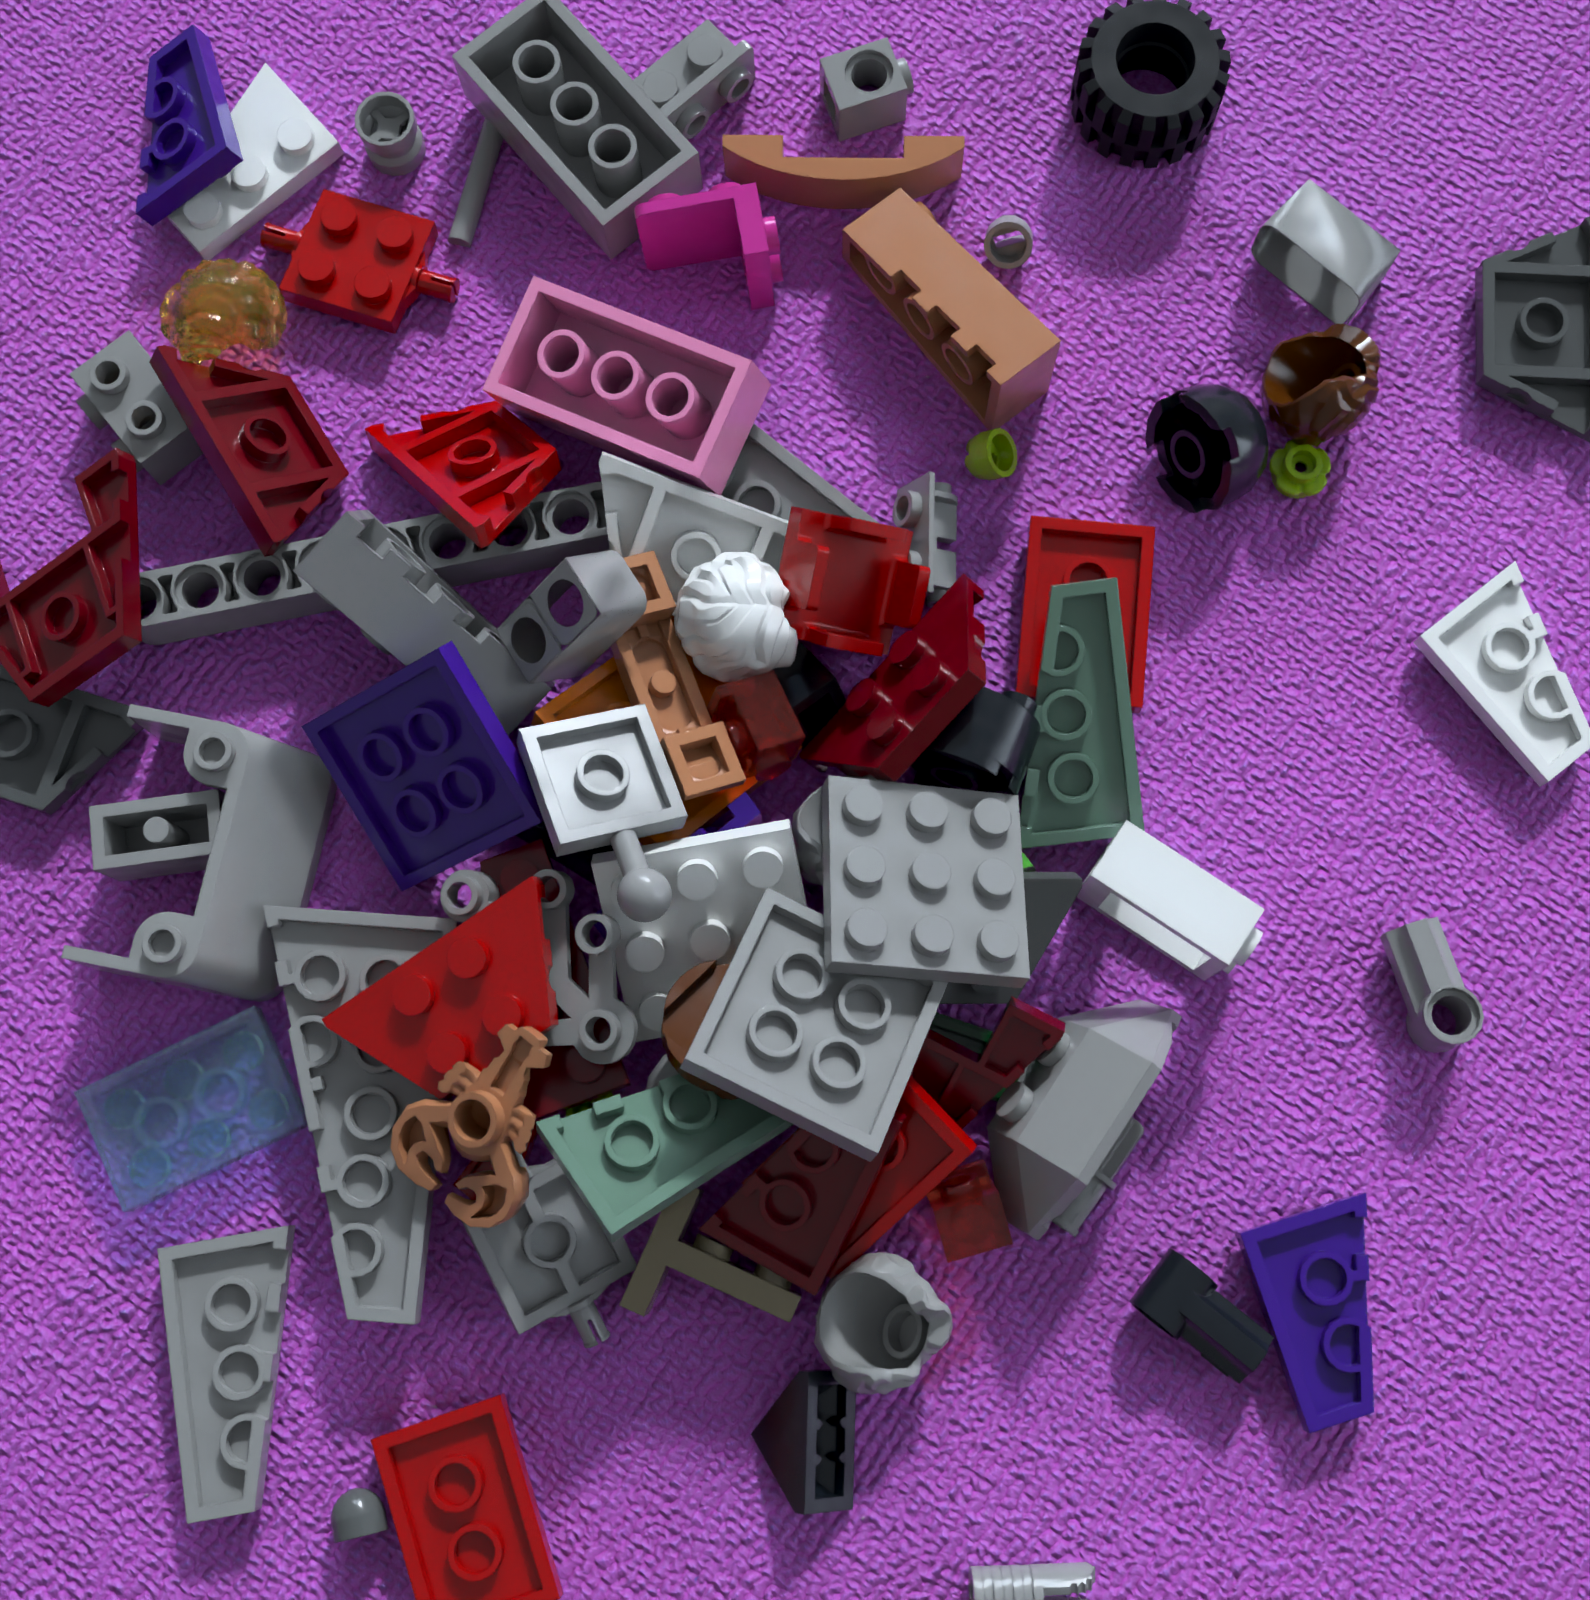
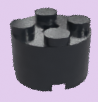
[911,687,1041,795]

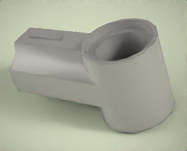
[1380,917,1484,1053]

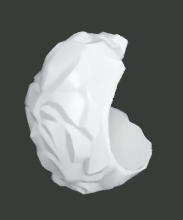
[674,552,798,683]

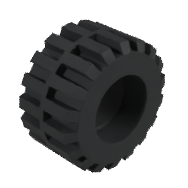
[1070,0,1231,168]

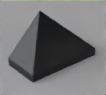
[751,1369,856,1515]

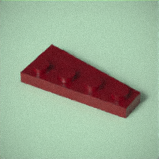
[480,839,631,1122]

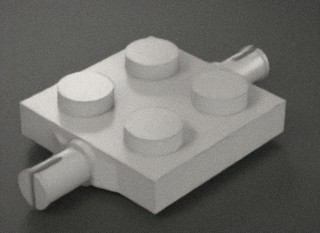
[462,1142,637,1348]

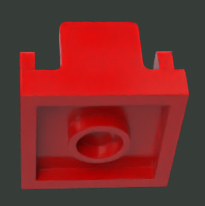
[778,506,931,657]

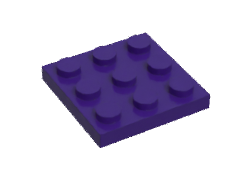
[302,640,544,892]

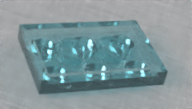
[74,1006,308,1212]

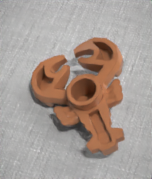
[390,1024,553,1228]

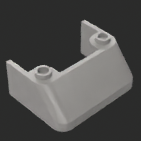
[61,704,337,1002]

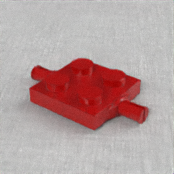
[260,189,460,334]

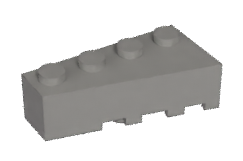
[292,510,556,735]

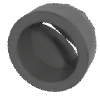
[331,1488,389,1543]

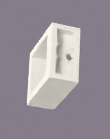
[1077,820,1265,981]

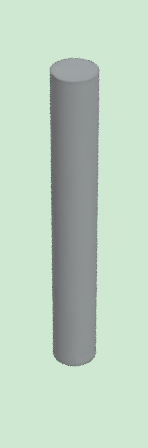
[448,118,503,248]

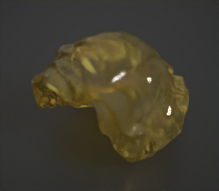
[159,258,288,365]

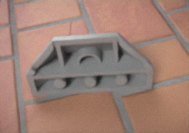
[987,999,1182,1241]

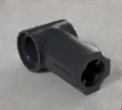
[1129,1248,1274,1384]

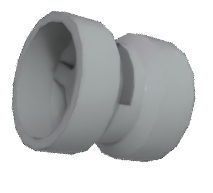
[355,91,426,176]

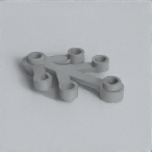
[440,869,638,1064]

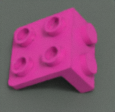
[634,182,783,310]

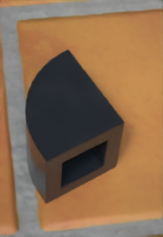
[750,640,846,750]

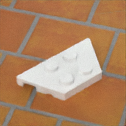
[599,451,788,616]

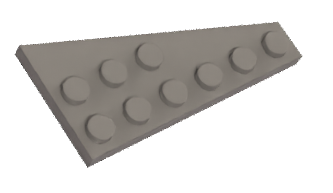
[263,905,462,1325]

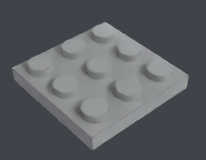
[822,775,1030,988]
[680,887,948,1162]

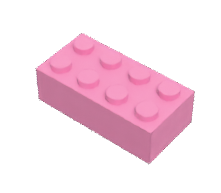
[482,276,771,495]

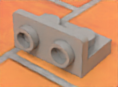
[633,19,755,139]

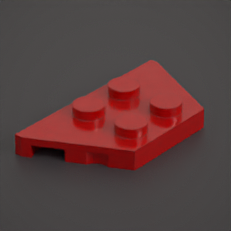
[365,401,562,549]
[322,876,559,1100]

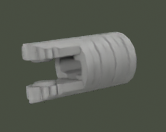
[968,1562,1095,1600]

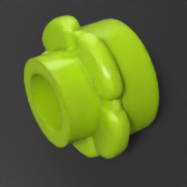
[1269,440,1331,499]

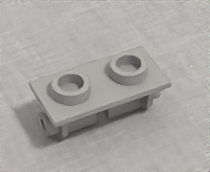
[892,471,958,608]

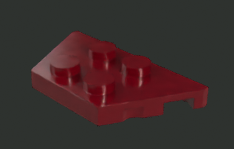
[149,345,349,557]
[799,573,986,782]

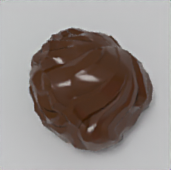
[1260,324,1381,447]

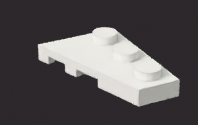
[167,63,344,262]
[1413,561,1590,787]

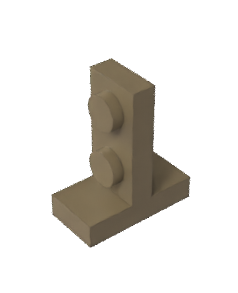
[619,1188,802,1323]

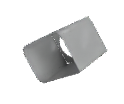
[1251,179,1400,325]
[496,550,647,684]

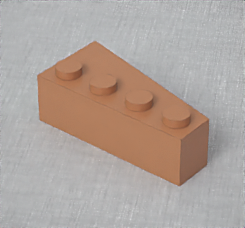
[842,188,1061,430]

